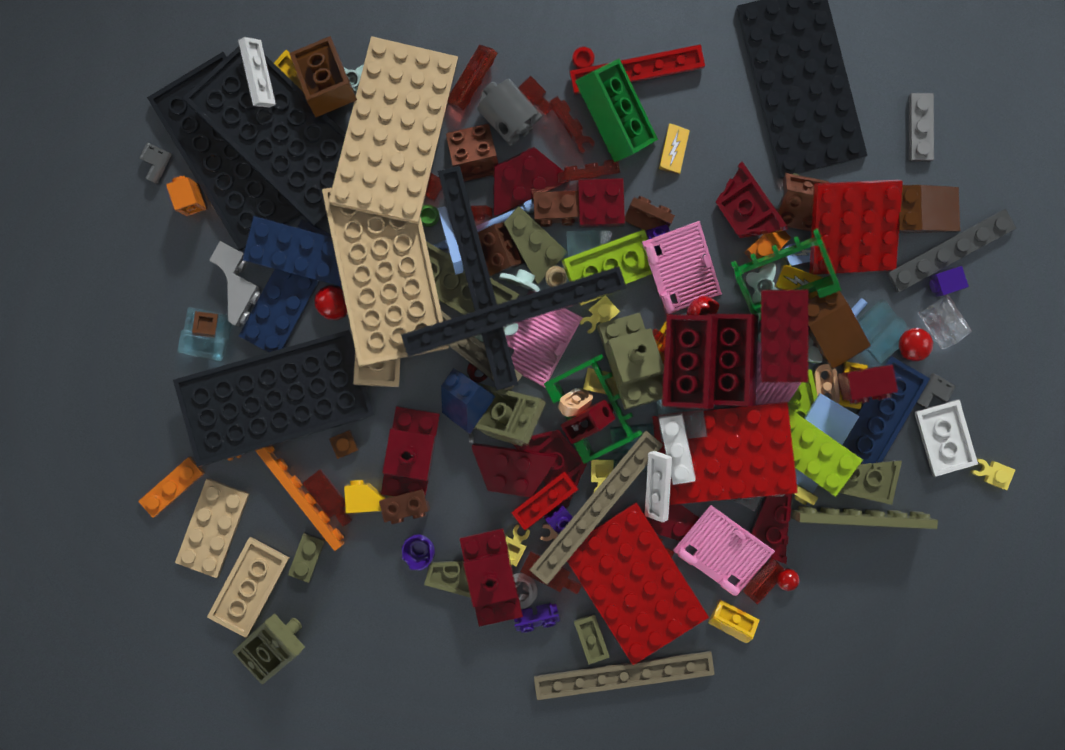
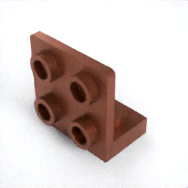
[446,124,498,182]
[777,173,829,231]
[478,223,524,276]

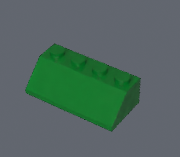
[575,58,658,163]

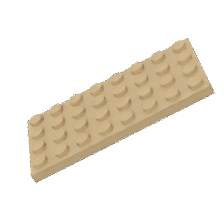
[329,36,458,224]
[322,188,449,367]

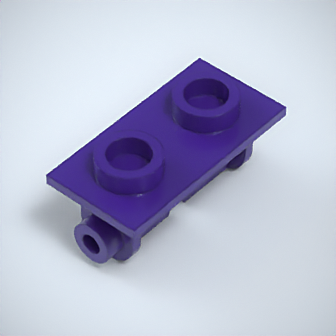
[514,602,560,633]

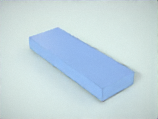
[438,206,464,274]

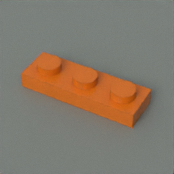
[138,457,205,518]

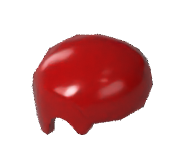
[314,285,348,321]
[687,296,720,316]
[899,328,933,362]

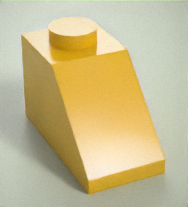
[344,480,386,513]

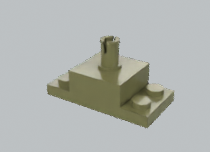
[597,313,664,410]
[474,382,546,446]
[233,613,305,685]

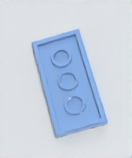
[795,393,859,493]

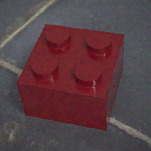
[577,178,625,228]
[837,364,898,404]

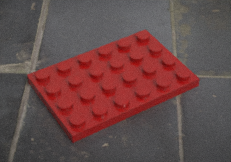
[652,402,798,505]
[567,502,709,665]

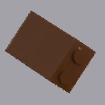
[289,36,357,117]
[898,185,960,233]
[808,291,871,370]

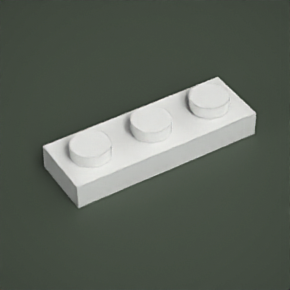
[238,37,276,108]
[659,414,696,485]
[645,451,672,522]

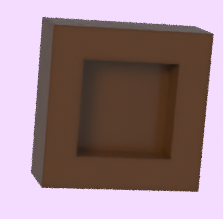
[192,311,218,338]
[329,430,359,459]

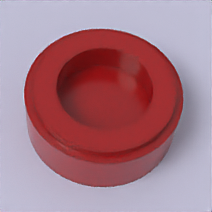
[572,47,595,69]

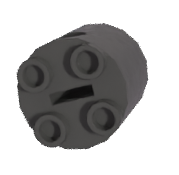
[477,79,543,146]

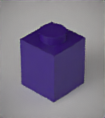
[929,266,969,297]

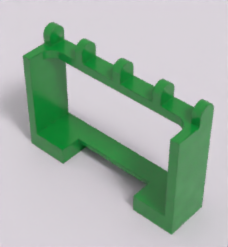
[731,228,841,321]
[544,354,642,464]

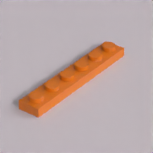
[256,446,345,551]

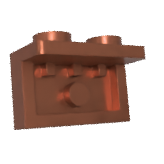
[533,191,579,227]
[625,196,675,231]
[379,490,430,524]

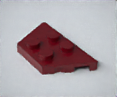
[492,147,572,216]
[716,161,789,238]
[513,429,587,508]
[472,443,558,498]

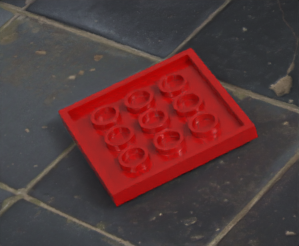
[809,180,903,275]

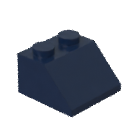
[441,368,496,434]

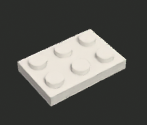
[914,400,978,477]

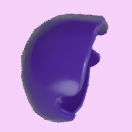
[402,534,435,571]

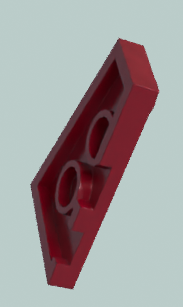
[750,494,792,565]
[647,504,699,541]

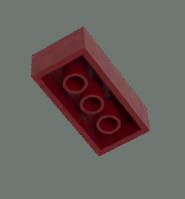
[761,290,808,382]
[662,314,718,409]
[707,314,759,406]

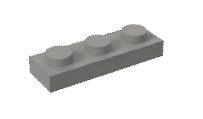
[909,93,934,161]

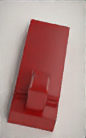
[511,472,579,531]

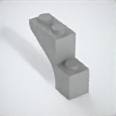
[209,241,261,327]

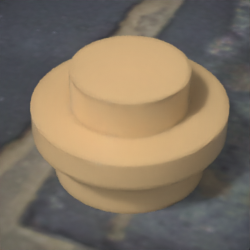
[545,266,567,287]

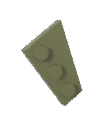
[503,206,567,285]
[825,460,902,505]
[424,560,471,598]

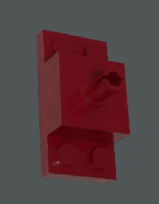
[381,406,440,499]
[459,528,523,627]

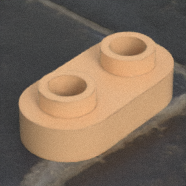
[813,364,840,403]
[558,388,593,417]

